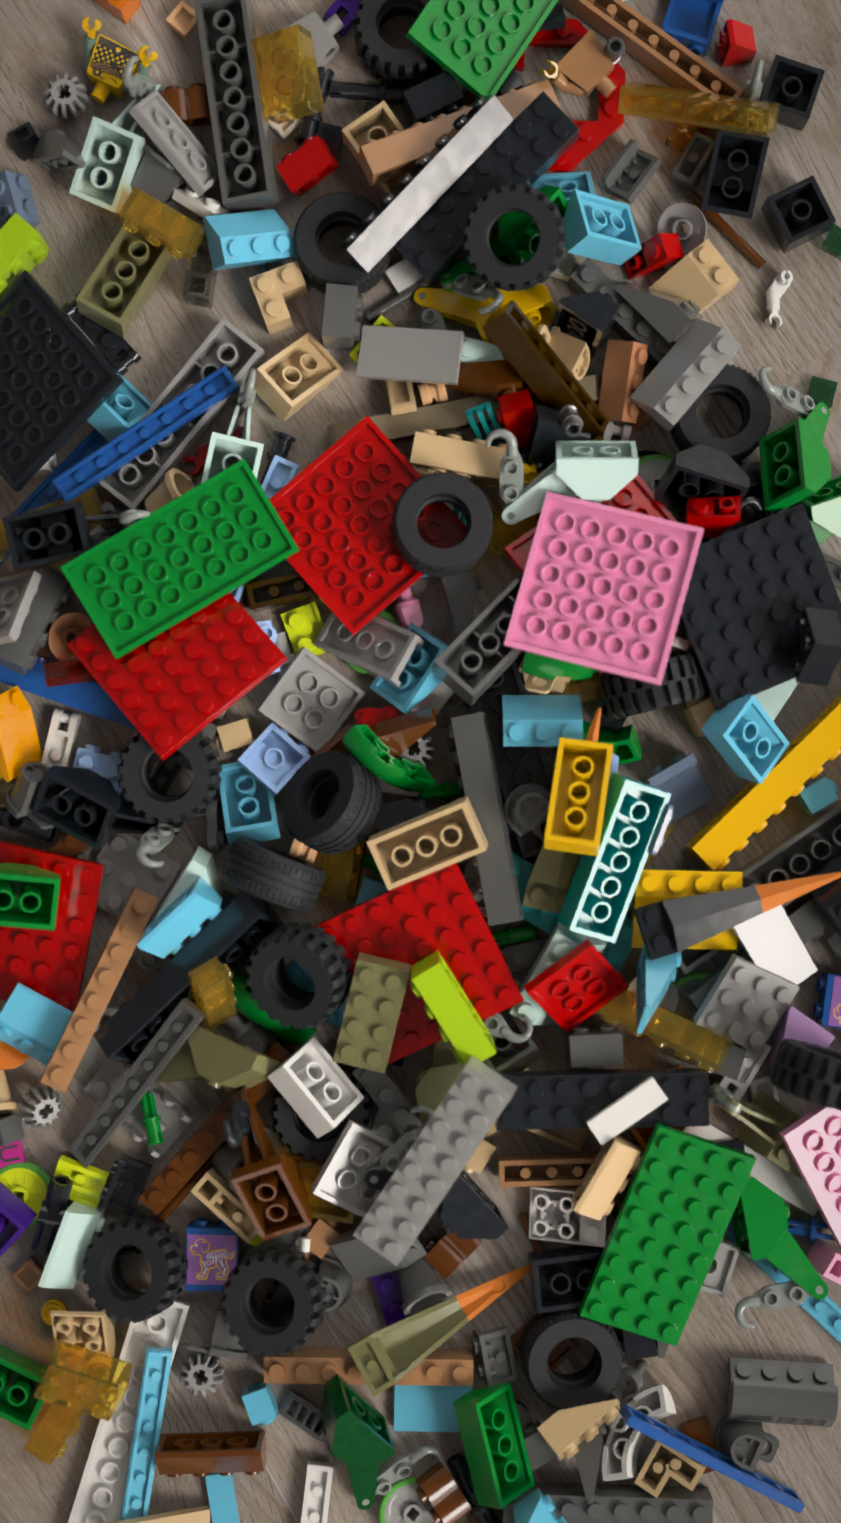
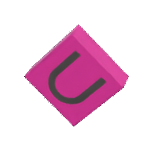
[0,1139,26,1169]

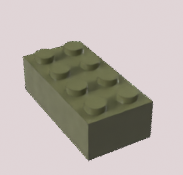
[76,216,175,338]
[333,952,411,1074]

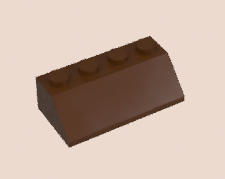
[155,1430,266,1478]

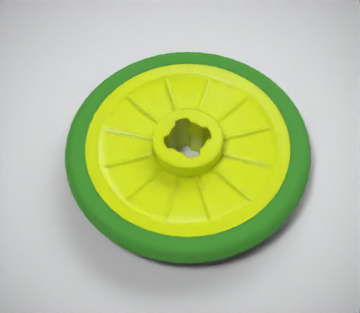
[0,1162,50,1228]

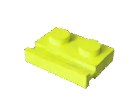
[280,601,325,656]
[54,1155,110,1209]

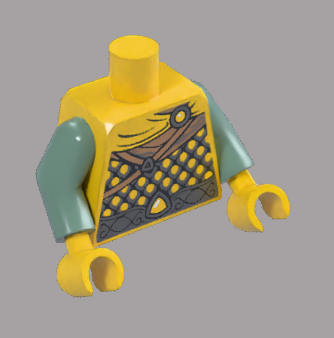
[82,17,158,104]

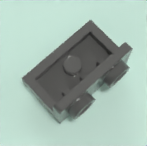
[601,139,661,205]

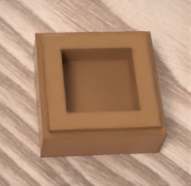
[11,1255,44,1294]

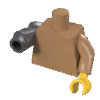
[539,29,626,98]

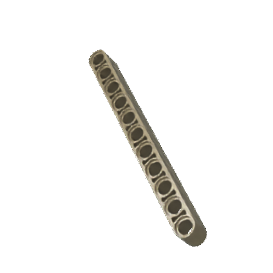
[327,375,602,447]

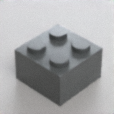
[321,283,364,351]
[565,1022,624,1068]

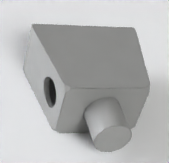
[279,12,345,79]

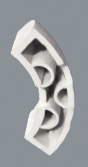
[602,1385,677,1481]

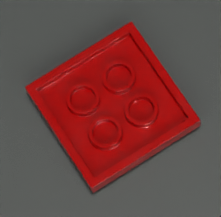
[524,939,630,1033]

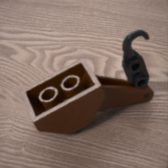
[223,1086,312,1241]

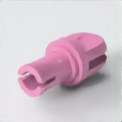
[394,587,423,629]

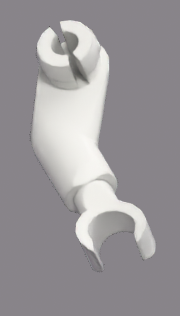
[765,270,793,329]

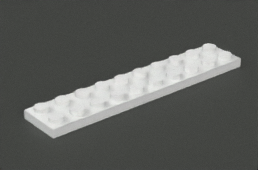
[68,1288,191,1523]

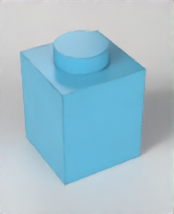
[796,776,839,814]
[241,1380,279,1426]

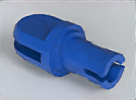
[787,1216,835,1243]

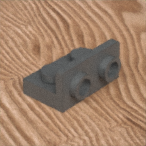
[471,1326,518,1387]

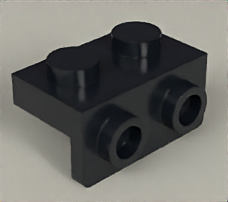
[100,1154,153,1216]

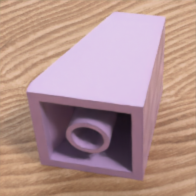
[767,1005,835,1069]

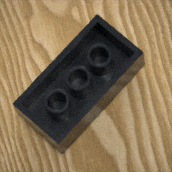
[527,1245,604,1314]

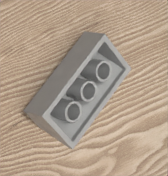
[629,318,742,432]

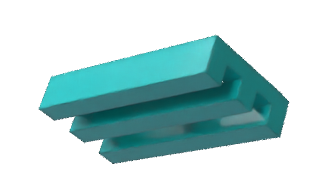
[465,401,504,446]

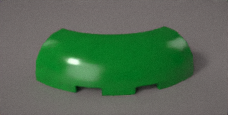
[522,652,599,680]
[583,720,642,764]
[342,725,437,792]
[218,972,317,1045]

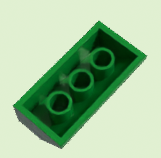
[453,1382,535,1509]

